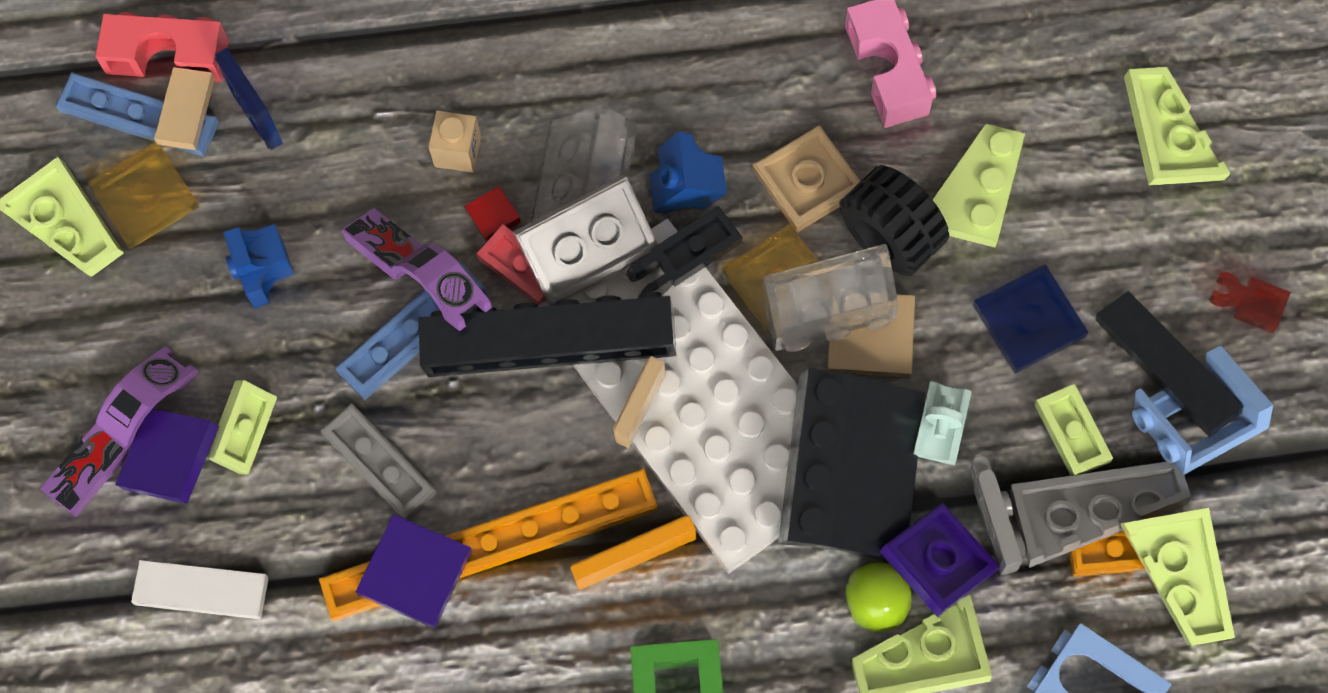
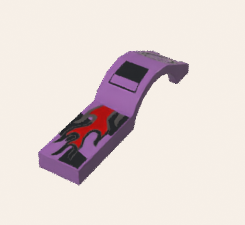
[342,208,492,331]
[40,346,199,517]

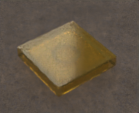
[87,142,199,249]
[723,224,838,336]

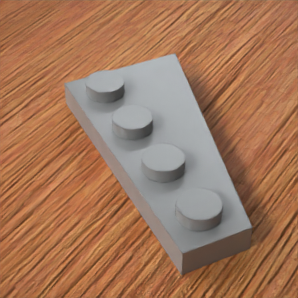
[1010,462,1191,568]

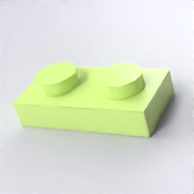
[206,380,277,474]
[1034,384,1113,476]

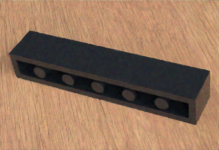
[418,292,677,377]

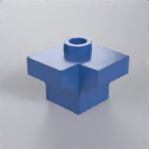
[649,132,727,214]
[223,224,294,308]

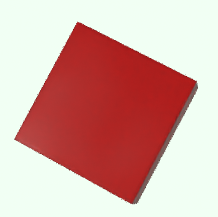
[464,186,521,242]

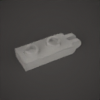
[969,456,1026,575]

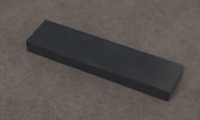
[1096,291,1244,437]

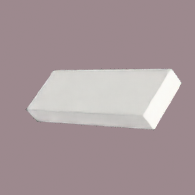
[131,560,269,619]

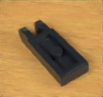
[626,206,743,294]

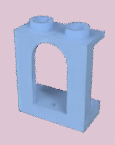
[1132,345,1273,475]
[1027,623,1172,693]

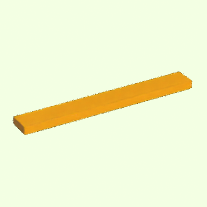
[319,468,658,622]

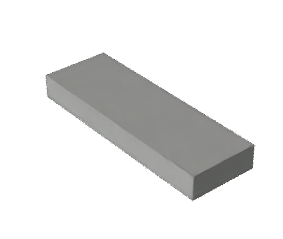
[320,403,437,520]

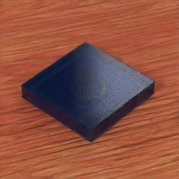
[214,48,283,150]
[973,264,1089,374]

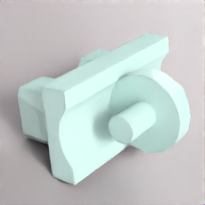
[913,381,972,466]

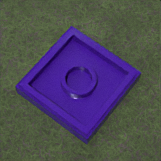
[115,409,219,504]
[880,503,1000,617]
[355,514,472,629]

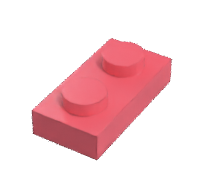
[477,224,546,305]

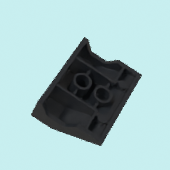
[778,368,925,559]

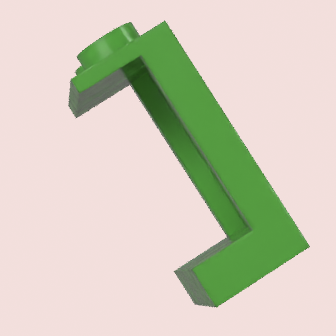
[630,639,723,693]

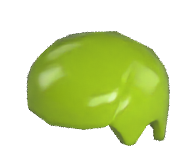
[845,562,912,633]

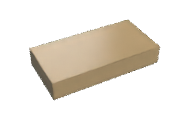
[154,67,215,150]
[613,356,665,448]

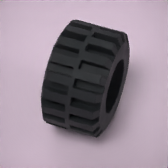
[839,165,950,276]

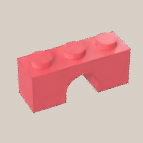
[95,12,229,82]

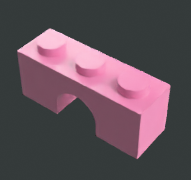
[845,0,936,128]

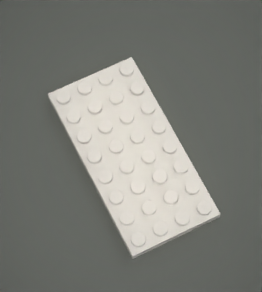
[538,219,798,574]

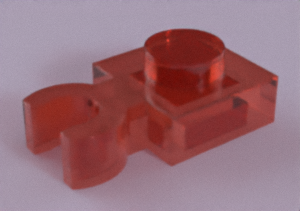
[1209,272,1291,334]

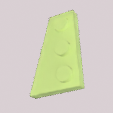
[1124,67,1231,185]
[933,124,1025,248]
[0,157,124,277]
[1120,508,1235,646]
[852,595,992,693]

